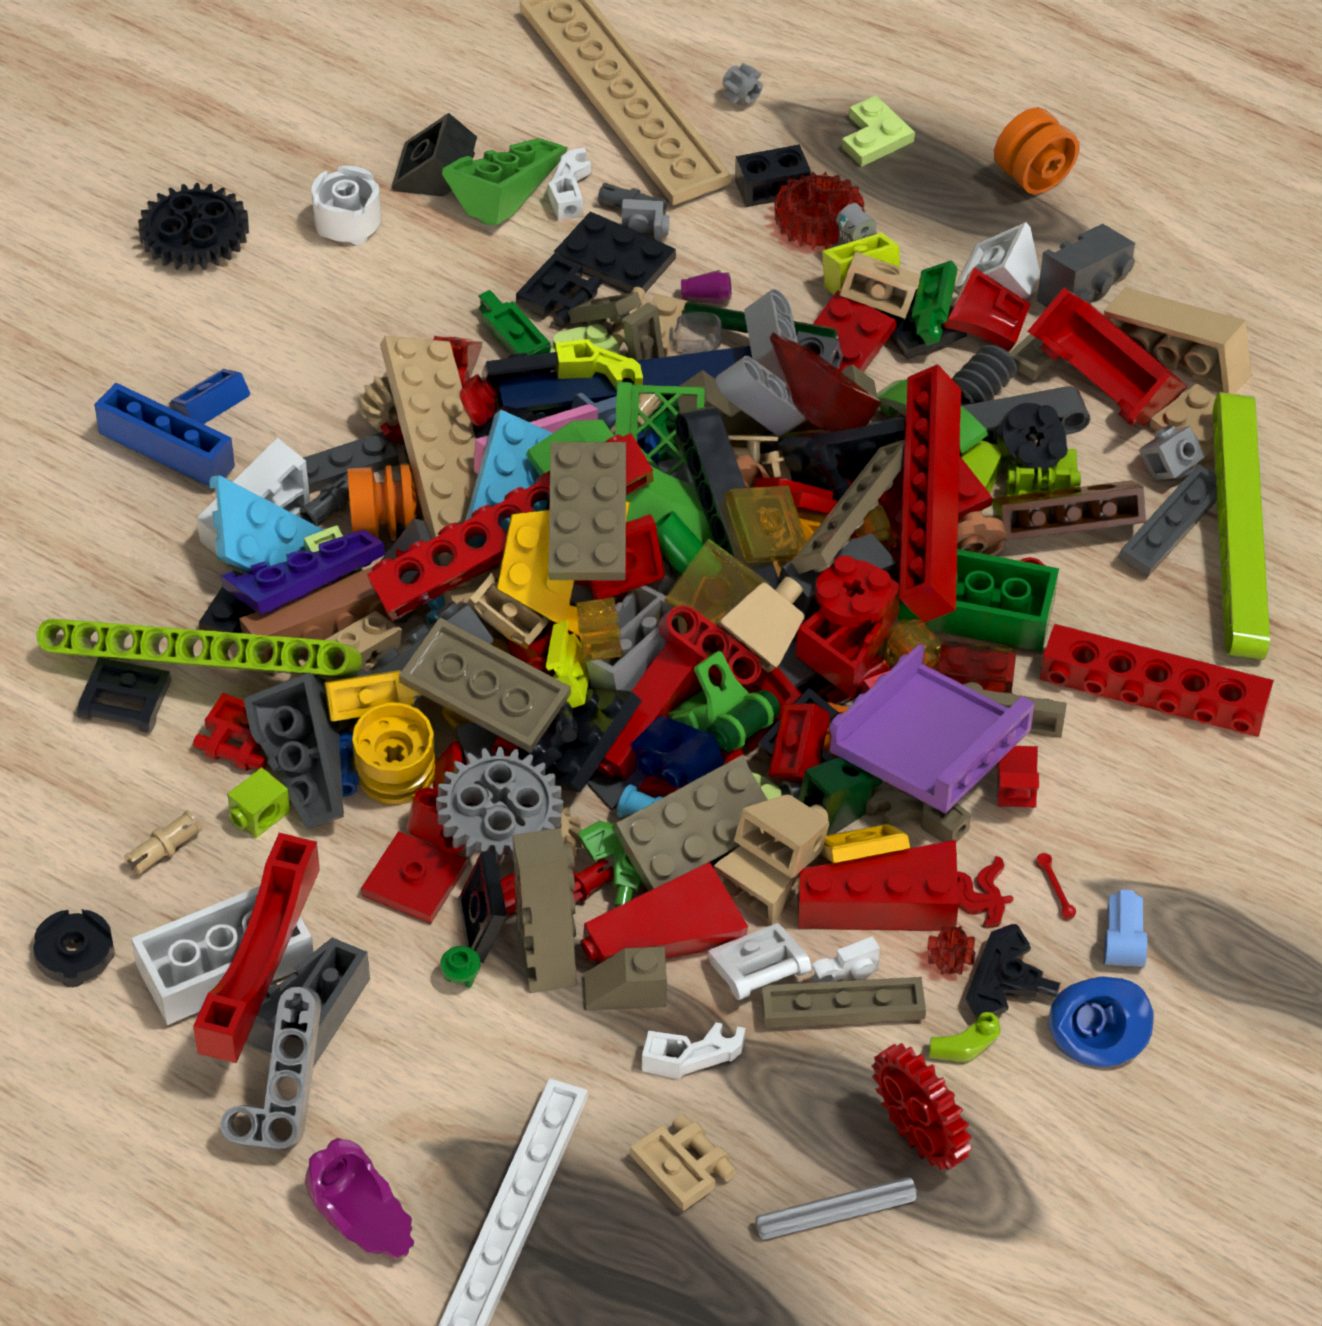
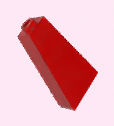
[597,642,703,781]
[580,862,748,964]

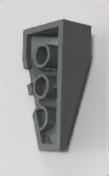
[243,673,344,829]

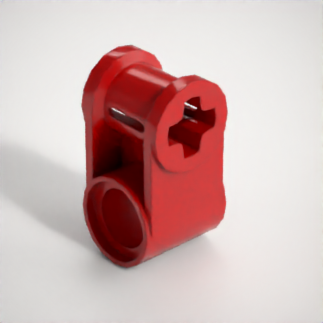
[407,788,466,854]

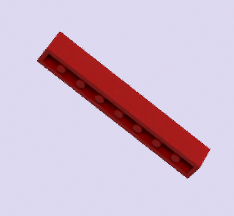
[899,364,961,623]

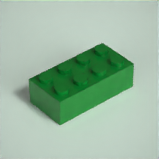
[897,549,1059,652]

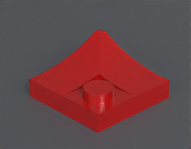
[942,267,1031,352]

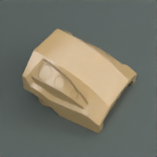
[467,564,551,649]

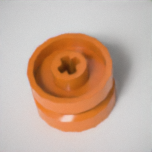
[994,107,1080,195]

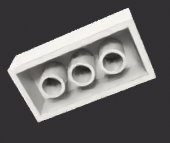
[131,886,313,1025]

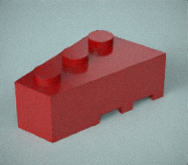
[796,578,900,698]

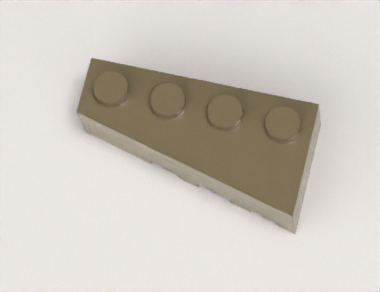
[512,828,577,993]

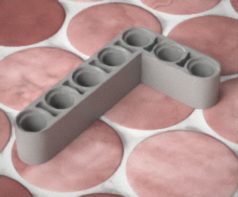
[716,289,811,436]

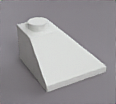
[955,222,1040,300]

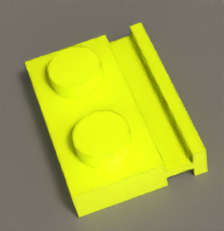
[546,620,589,709]

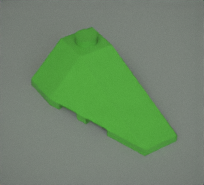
[442,138,568,225]

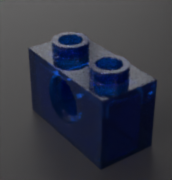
[630,715,726,788]

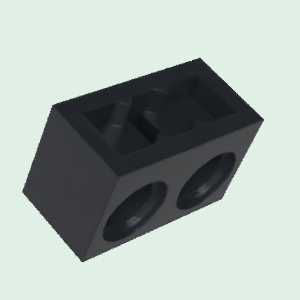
[735,144,811,207]

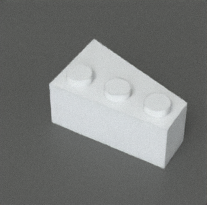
[197,437,310,565]

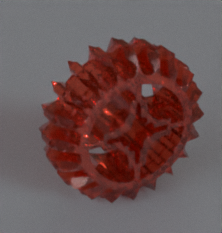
[774,171,865,250]

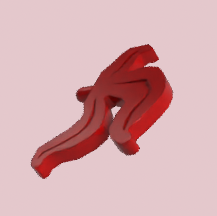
[958,856,1014,928]

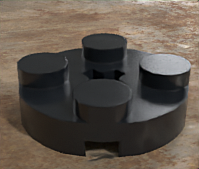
[996,403,1068,475]
[33,909,115,987]

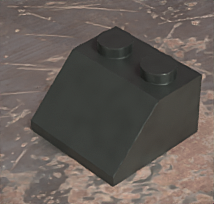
[392,113,477,197]

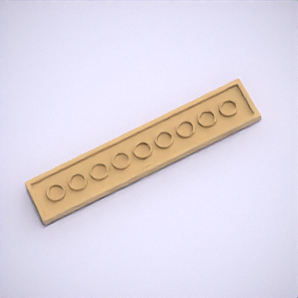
[520,0,731,206]
[380,336,502,634]

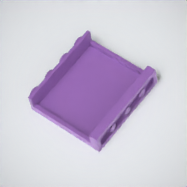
[829,644,1035,813]

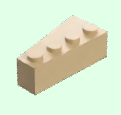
[1104,287,1251,394]

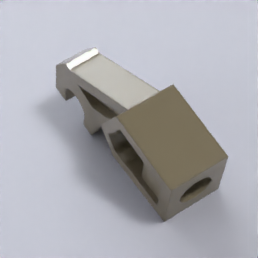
[866,788,971,842]

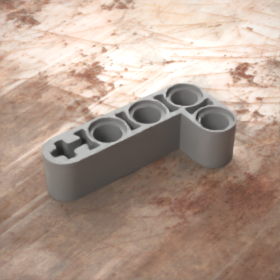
[220,987,321,1149]

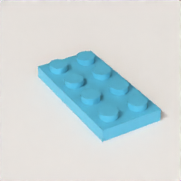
[465,410,553,548]

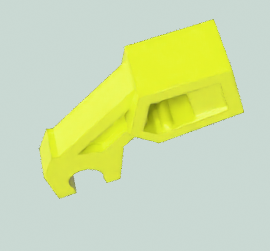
[555,339,643,390]

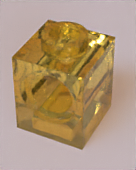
[576,597,623,662]

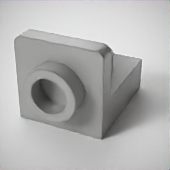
[622,199,670,242]

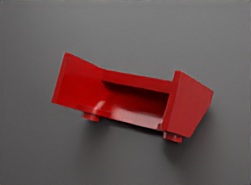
[1027,287,1188,427]

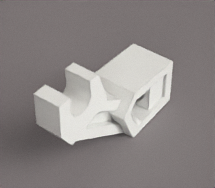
[548,147,591,221]
[642,1022,746,1080]

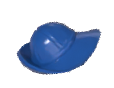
[1048,976,1154,1067]

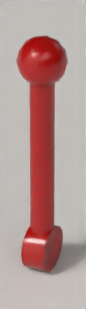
[1036,853,1076,919]

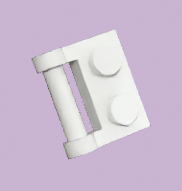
[707,922,812,1000]

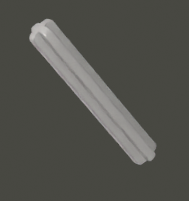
[755,1177,917,1239]

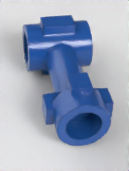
[339,730,360,797]

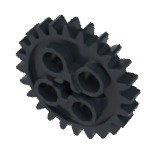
[138,183,249,271]

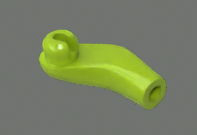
[928,1012,1001,1062]

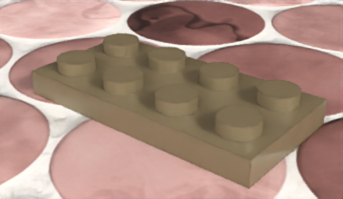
[549,442,626,580]
[399,618,571,753]
[611,755,768,892]

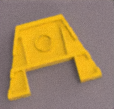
[496,502,630,645]

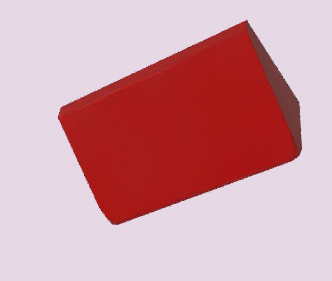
[768,704,830,784]

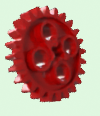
[871,1043,972,1171]

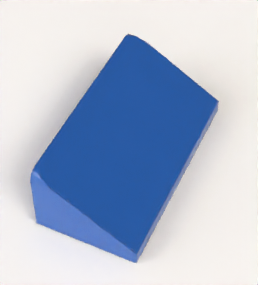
[169,368,250,424]

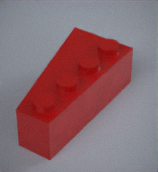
[798,840,959,931]

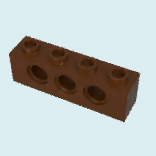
[992,480,1146,541]

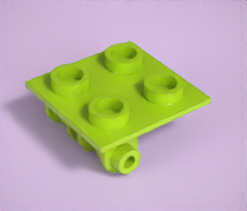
[1006,449,1081,496]

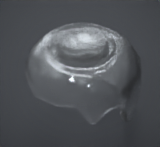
[669,312,722,355]

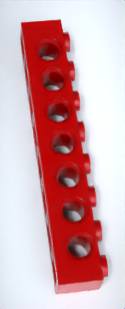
[367,433,654,622]

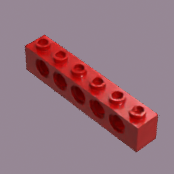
[1040,624,1274,737]

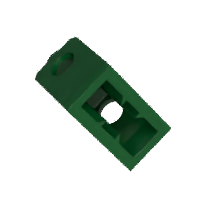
[798,757,883,835]

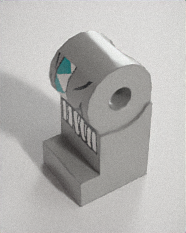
[830,203,877,248]

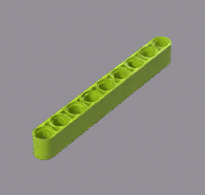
[1213,392,1270,660]
[36,618,362,678]

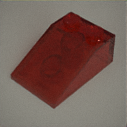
[770,332,882,432]

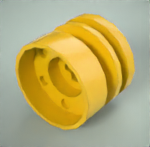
[352,702,435,805]

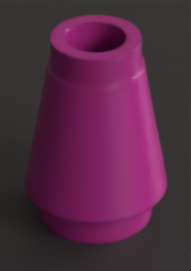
[681,270,732,304]

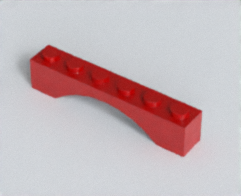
[193,832,320,1063]

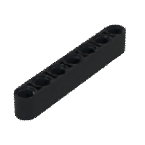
[675,406,795,641]

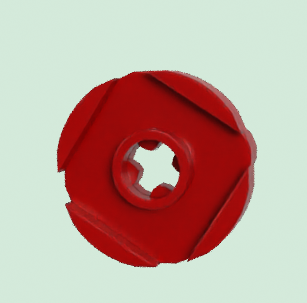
[815,555,891,627]

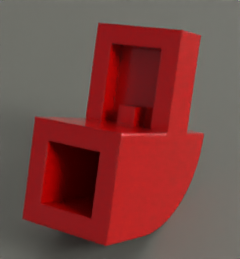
[997,746,1039,808]

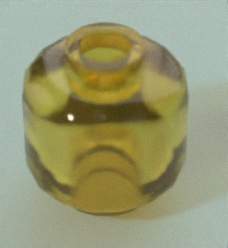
[886,619,942,669]

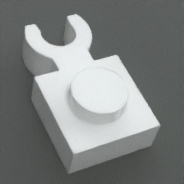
[811,936,880,983]

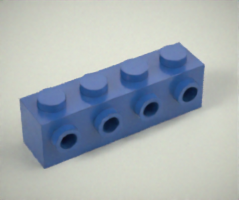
[94,382,235,489]

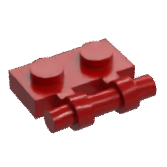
[193,693,268,771]

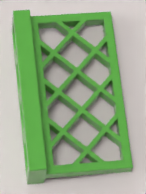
[615,382,705,485]

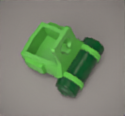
[667,651,781,753]

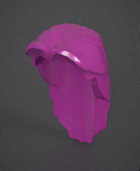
[305,1138,414,1259]

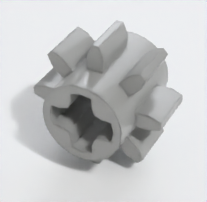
[722,63,763,106]

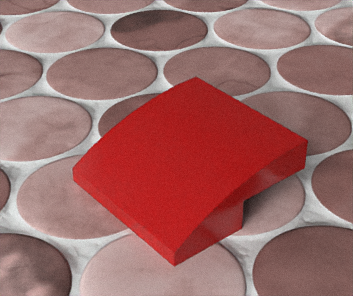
[754,477,838,515]

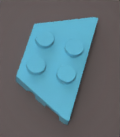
[209,475,323,573]

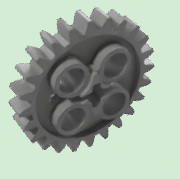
[436,747,563,865]

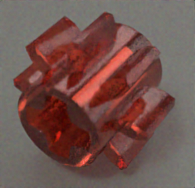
[927,926,976,975]

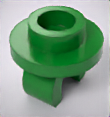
[440,946,481,988]

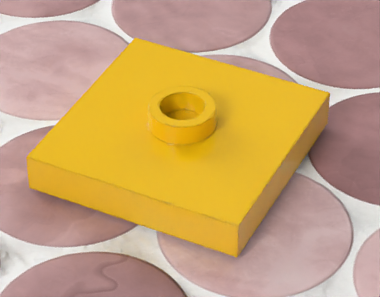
[820,823,910,863]

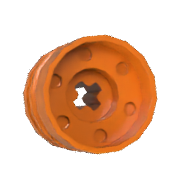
[347,464,419,541]

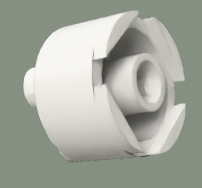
[311,166,381,245]

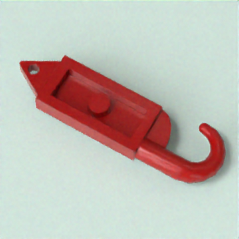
[459,374,498,427]

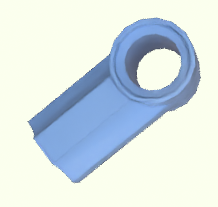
[1104,890,1147,967]

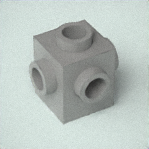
[1139,425,1205,481]

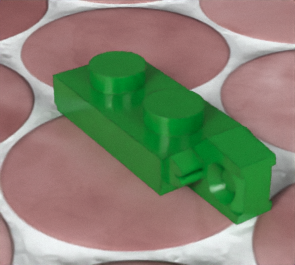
[912,260,958,346]
[478,290,551,356]

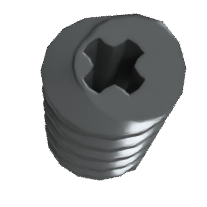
[952,345,1017,406]

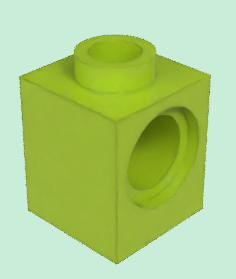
[227,767,291,838]

